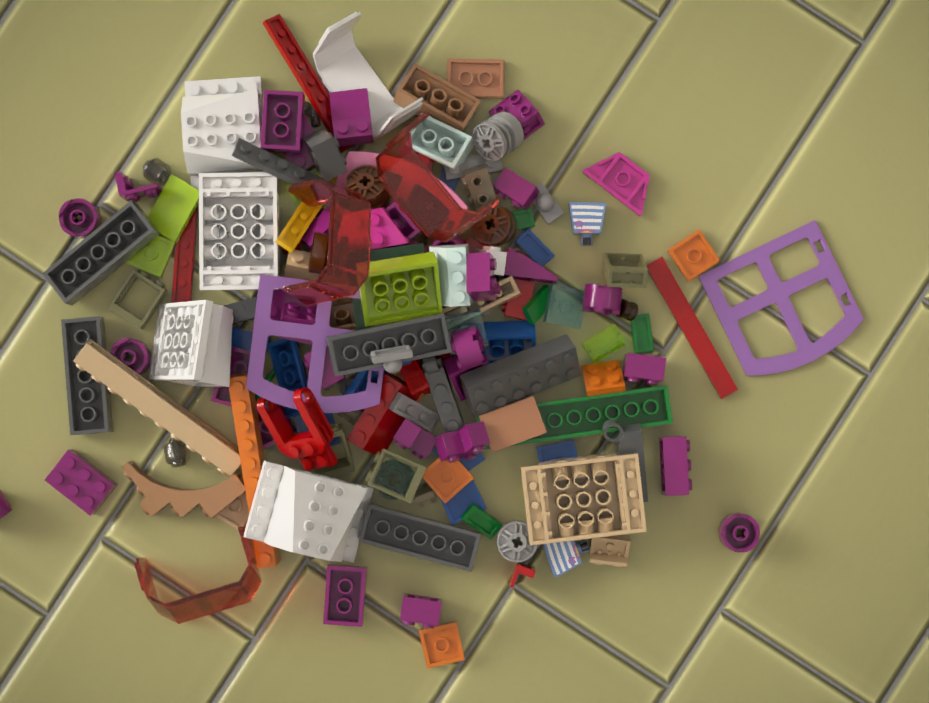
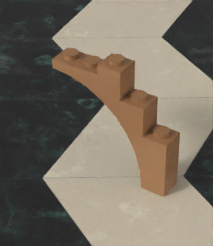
[122,461,245,518]

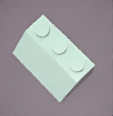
[403,113,473,170]
[429,244,473,307]

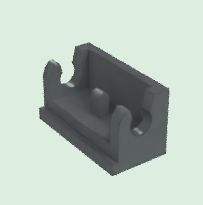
[224,296,257,325]

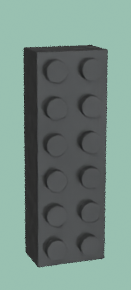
[42,201,160,306]
[326,313,452,377]
[61,316,113,435]
[460,334,581,417]
[359,503,481,572]

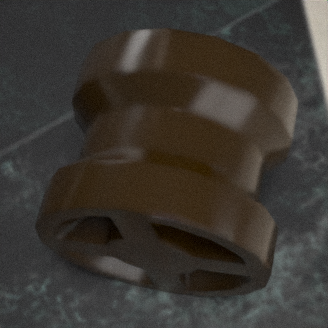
[615,299,638,321]

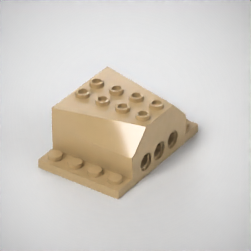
[520,453,647,546]

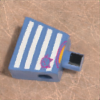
[569,202,606,246]
[542,540,590,578]

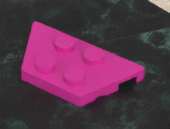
[582,152,650,217]
[338,207,409,253]

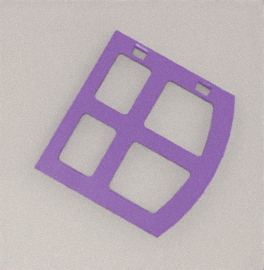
[698,220,864,376]
[246,274,389,413]

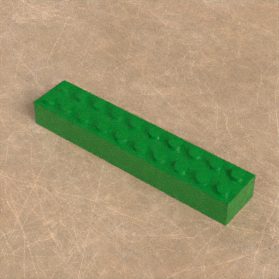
[476,385,673,450]

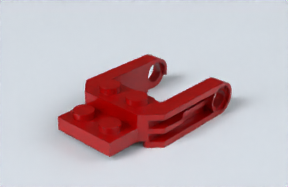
[257,387,338,471]

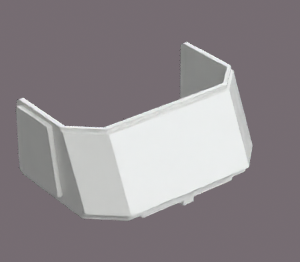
[313,12,424,140]

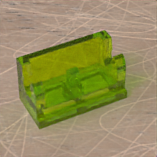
[582,323,626,363]

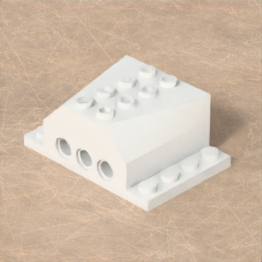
[181,76,264,189]
[199,172,282,291]
[148,300,233,387]
[243,461,374,563]

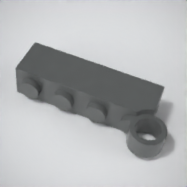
[422,355,465,433]
[602,419,648,502]

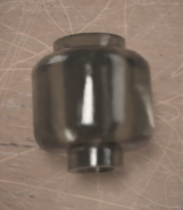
[143,158,172,186]
[164,438,190,468]

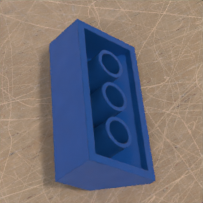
[458,321,536,364]
[267,339,308,418]

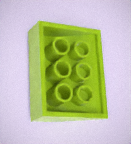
[356,252,443,327]

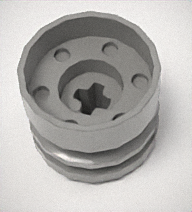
[472,112,524,161]
[496,520,537,563]

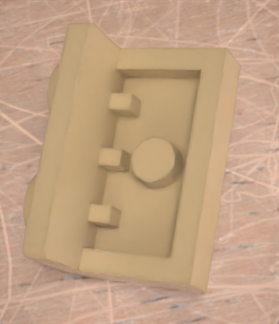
[589,536,631,567]

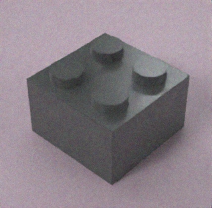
[302,128,347,182]

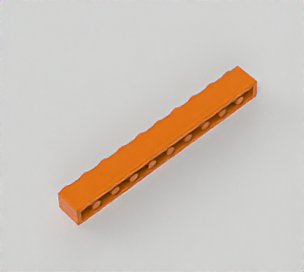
[229,373,281,568]

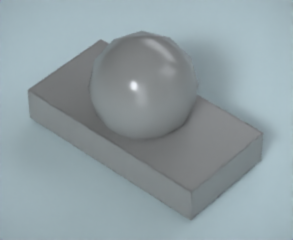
[533,182,564,225]
[370,345,413,374]

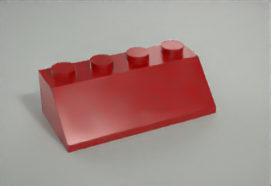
[347,372,421,455]

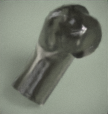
[304,101,320,127]

